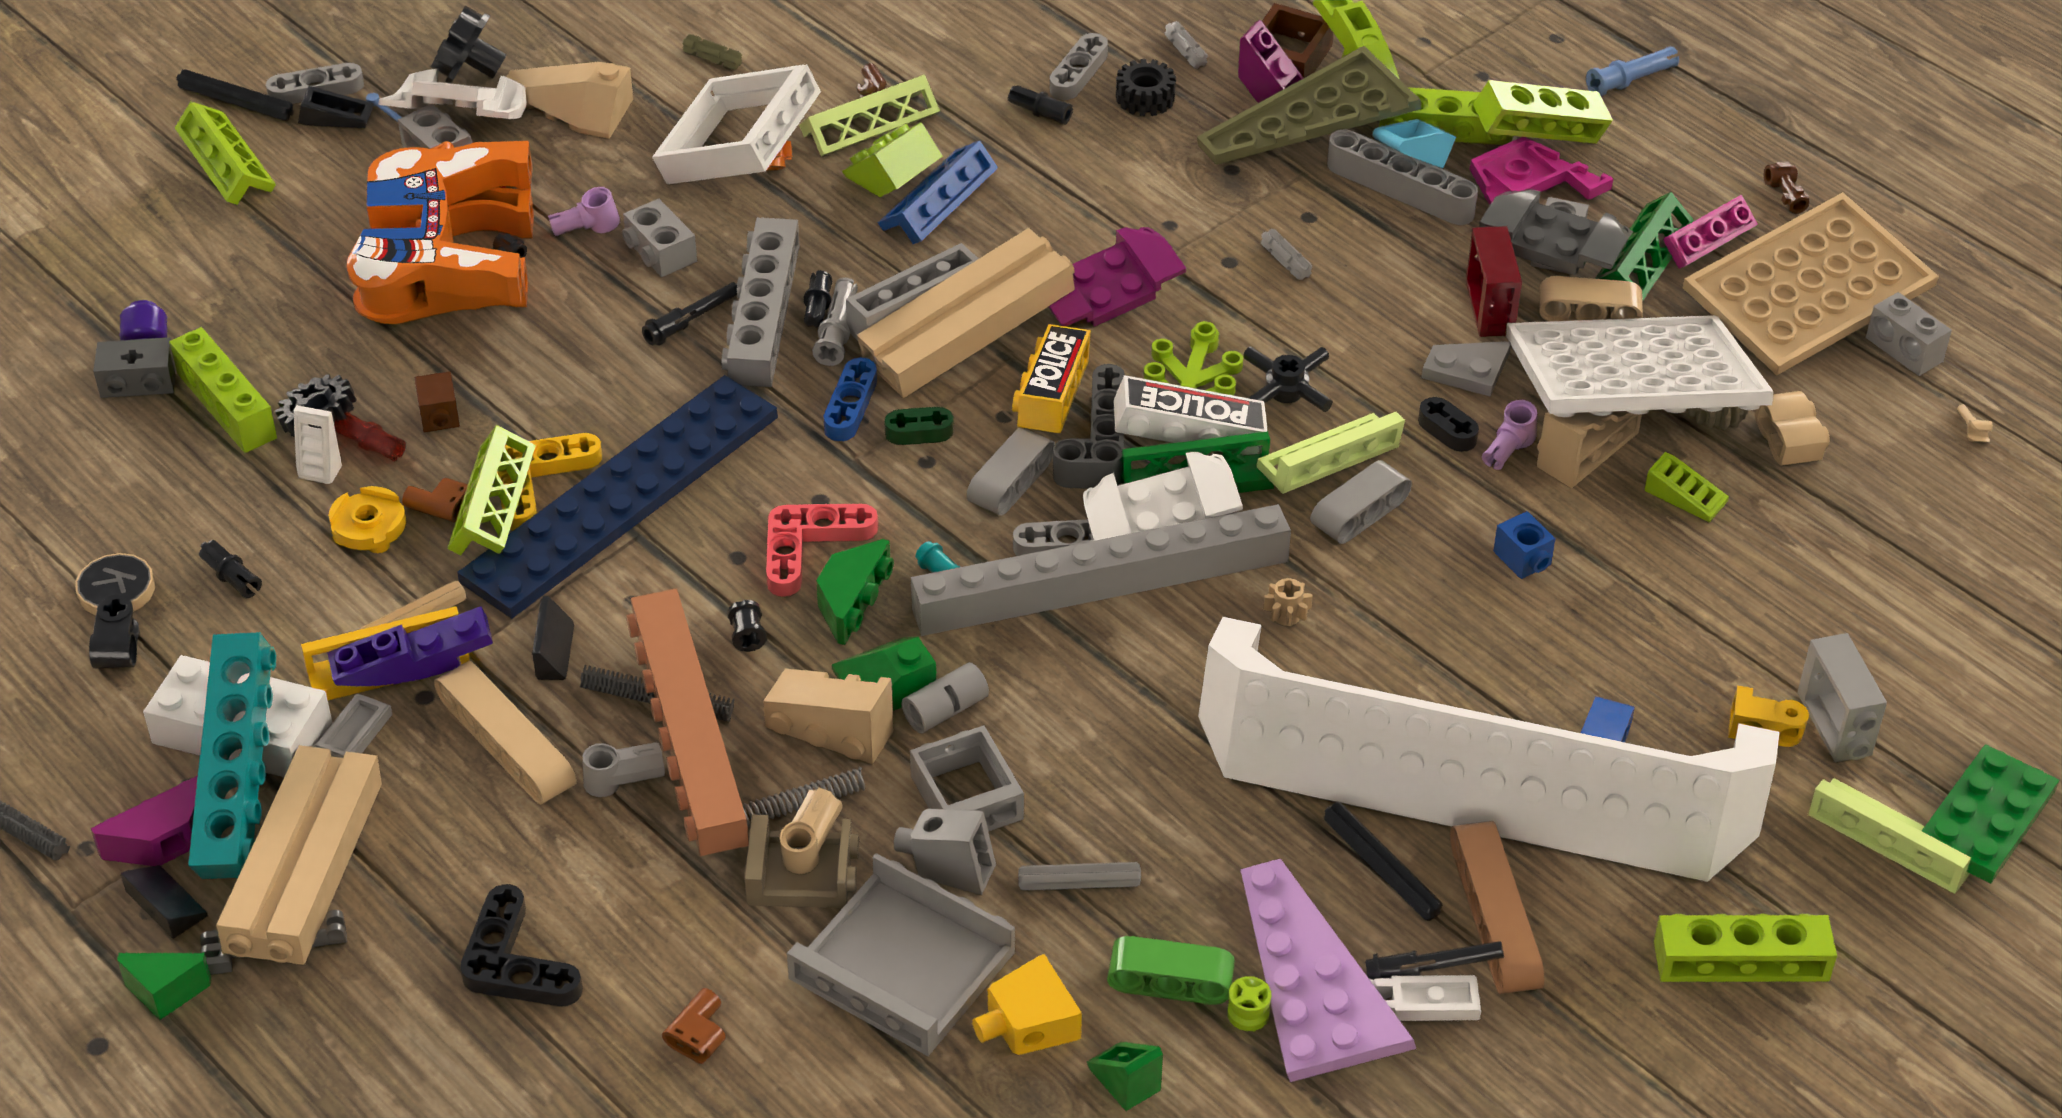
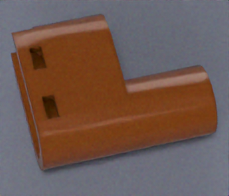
[402,478,468,522]
[662,988,726,1064]

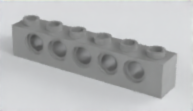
[721,217,800,387]

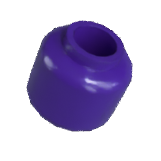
[120,300,167,341]

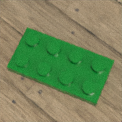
[1922,744,2060,884]

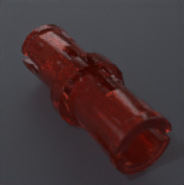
[334,412,406,461]

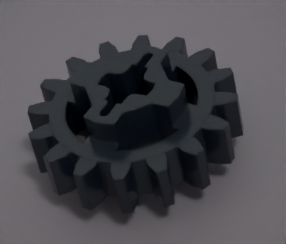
[275,374,357,437]

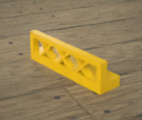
[301,606,470,700]

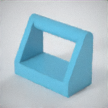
[1373,119,1456,169]

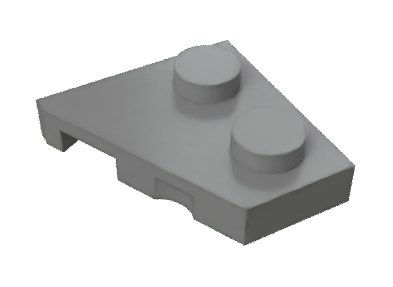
[1421,341,1511,397]

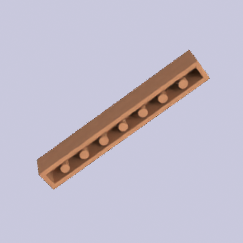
[626,588,749,856]

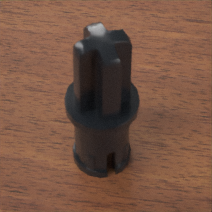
[1008,86,1073,125]
[803,270,832,328]
[199,540,262,598]

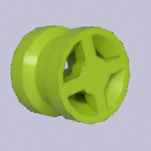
[1227,976,1272,1031]

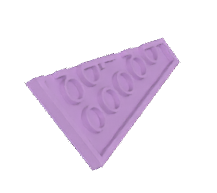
[1240,859,1416,1082]

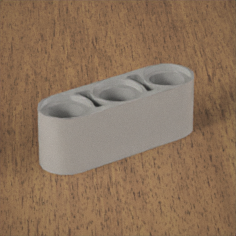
[967,427,1055,516]
[1310,460,1412,544]

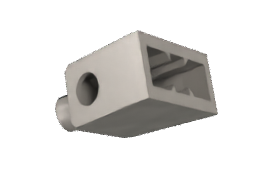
[894,809,996,895]

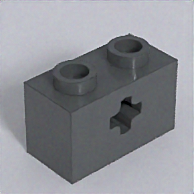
[93,337,176,398]

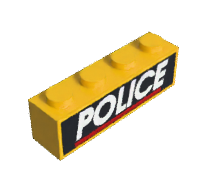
[1012,324,1091,433]

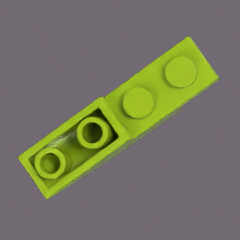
[1313,0,1399,79]

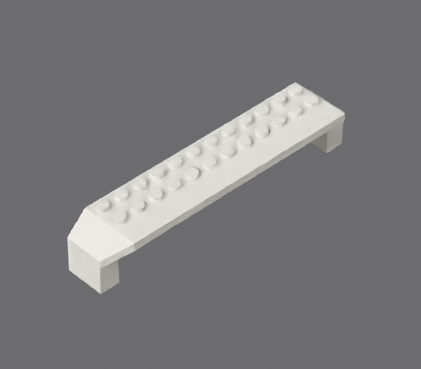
[1198,617,1779,882]

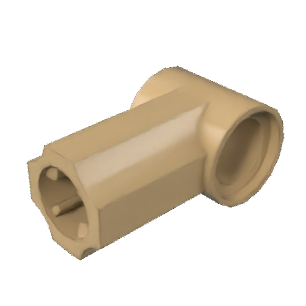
[779,787,842,874]

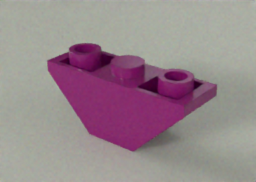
[1238,20,1304,103]
[91,775,198,866]

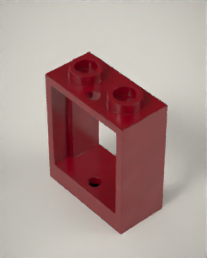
[1465,226,1522,337]

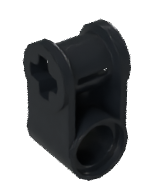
[89,595,140,669]

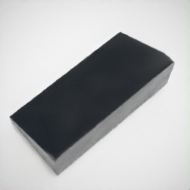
[532,596,574,680]
[121,865,208,939]

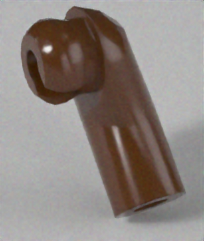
[857,63,887,98]

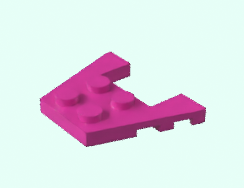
[1470,137,1613,205]

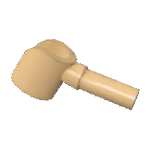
[1957,404,1993,442]

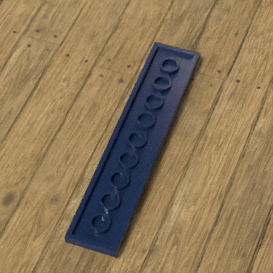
[457,375,778,619]

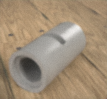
[902,662,989,734]

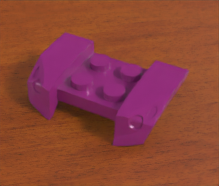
[1048,227,1186,327]

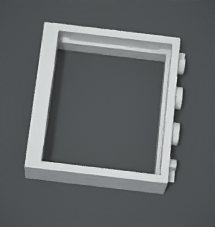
[652,64,821,184]

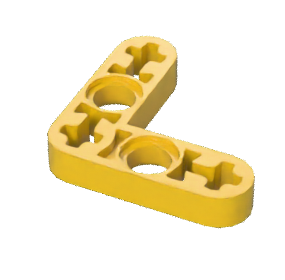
[497,433,602,531]

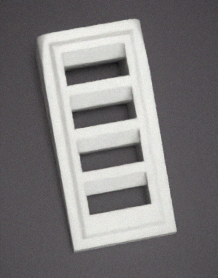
[294,405,342,484]

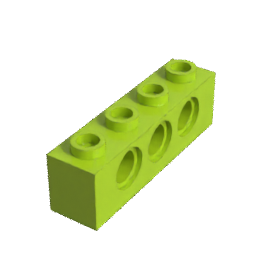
[1473,80,1613,144]
[1379,87,1513,145]
[169,327,277,453]
[1654,914,1837,982]

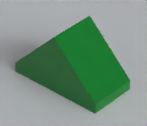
[117,953,212,1020]
[1086,1042,1163,1111]

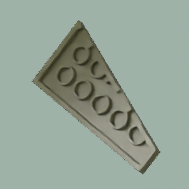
[1197,46,1421,165]

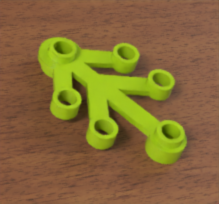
[1143,321,1243,396]

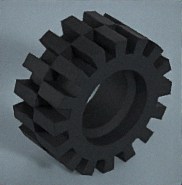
[1116,59,1176,116]

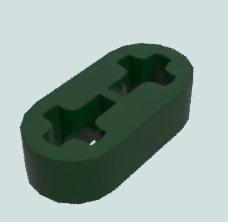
[884,407,954,445]

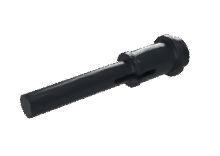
[642,282,737,346]
[1366,941,1505,980]

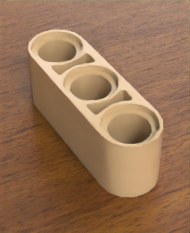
[1539,276,1643,322]

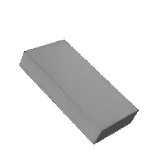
[314,693,393,758]

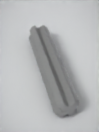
[1018,862,1141,891]

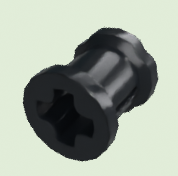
[727,600,767,652]

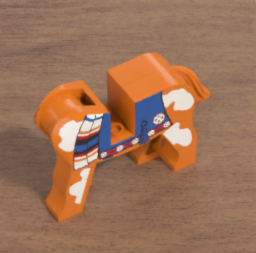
[347,141,534,324]

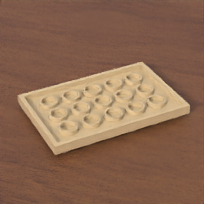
[1683,192,1939,375]

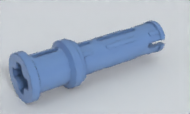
[1586,46,1679,97]

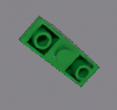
[816,539,894,645]

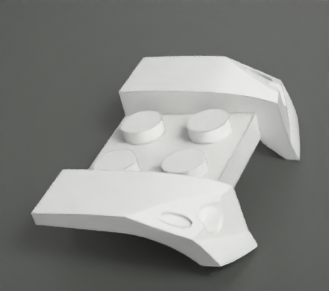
[378,69,527,119]
[1083,452,1243,541]

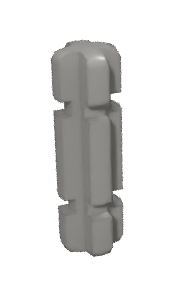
[1165,21,1208,69]
[1261,229,1312,280]

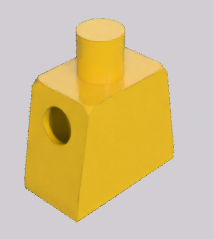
[972,954,1082,1055]

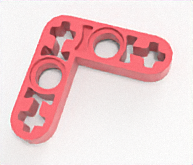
[766,504,878,597]

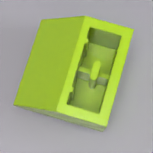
[842,122,943,197]

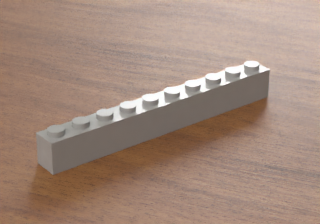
[911,504,1291,636]

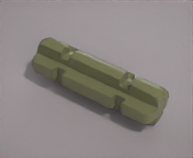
[682,34,742,70]

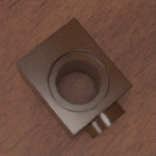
[414,371,460,433]

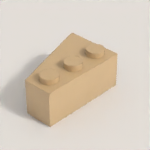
[1537,411,1642,488]
[763,668,893,764]

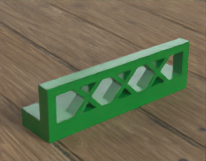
[1595,192,1694,302]
[1121,431,1274,493]

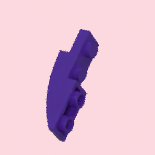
[327,606,493,686]

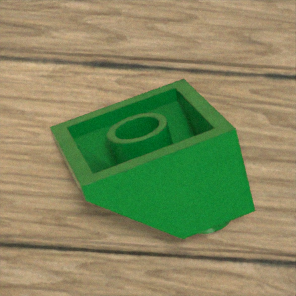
[832,637,936,711]

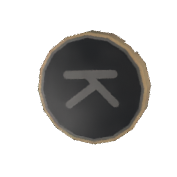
[75,553,155,616]

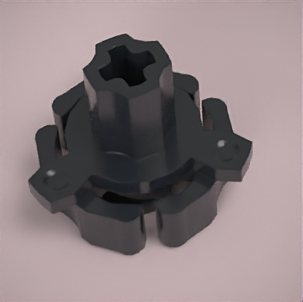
[430,6,507,84]

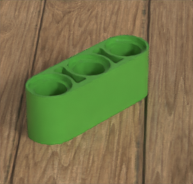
[1107,936,1235,1004]

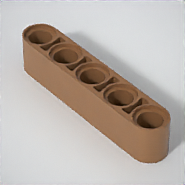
[1450,821,1544,994]

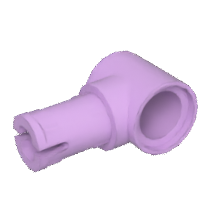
[548,187,620,237]
[1482,400,1537,470]

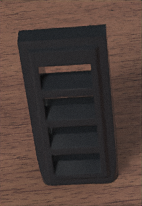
[298,86,374,128]

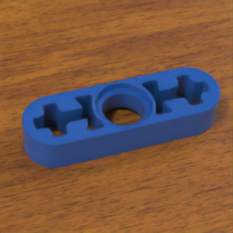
[824,358,877,441]

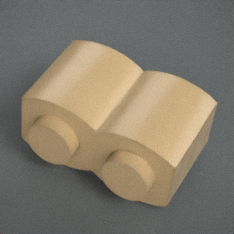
[1755,391,1830,466]

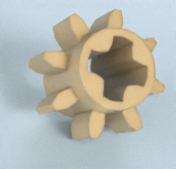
[1263,578,1313,626]

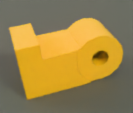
[1728,685,1809,747]

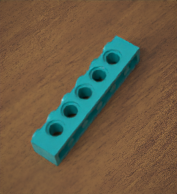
[188,632,277,879]

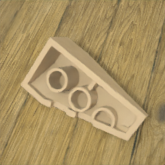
[506,62,633,139]

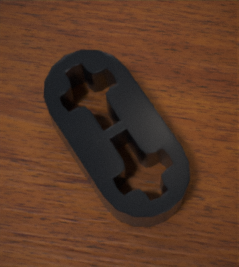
[1418,397,1479,452]

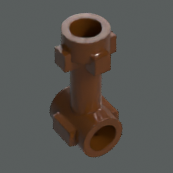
[1763,162,1810,214]

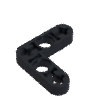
[460,884,583,1006]

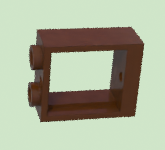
[1262,3,1333,78]

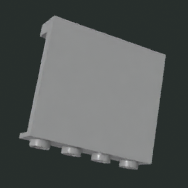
[787,853,1015,1056]

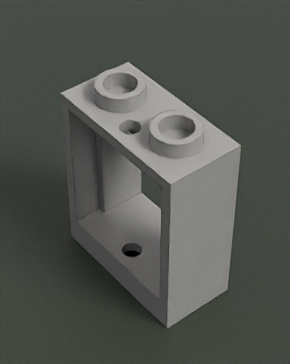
[1797,633,1887,762]
[910,725,1024,831]

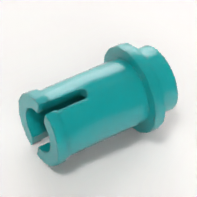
[915,541,960,573]

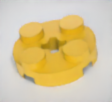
[328,486,406,554]

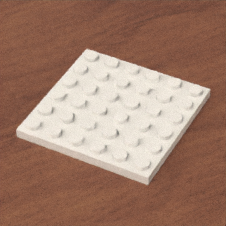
[1506,315,1773,417]

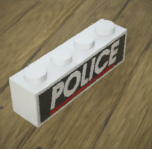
[1113,375,1267,455]

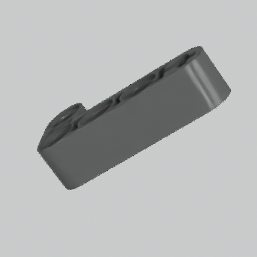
[1053,364,1125,489]

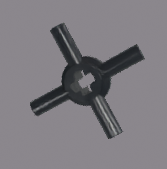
[1243,346,1333,412]

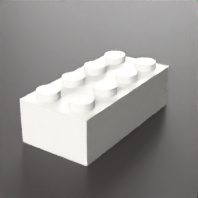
[143,655,332,777]

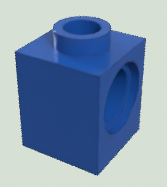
[1493,511,1556,579]

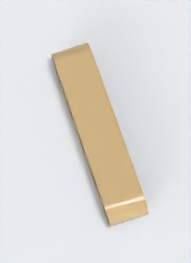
[434,661,577,805]

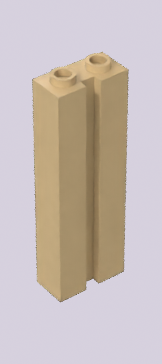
[857,228,1075,398]
[216,745,382,965]

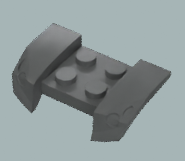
[1479,189,1633,275]

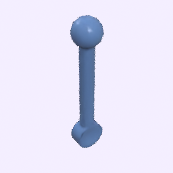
[366,93,402,122]

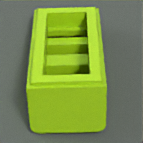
[1644,452,1729,523]

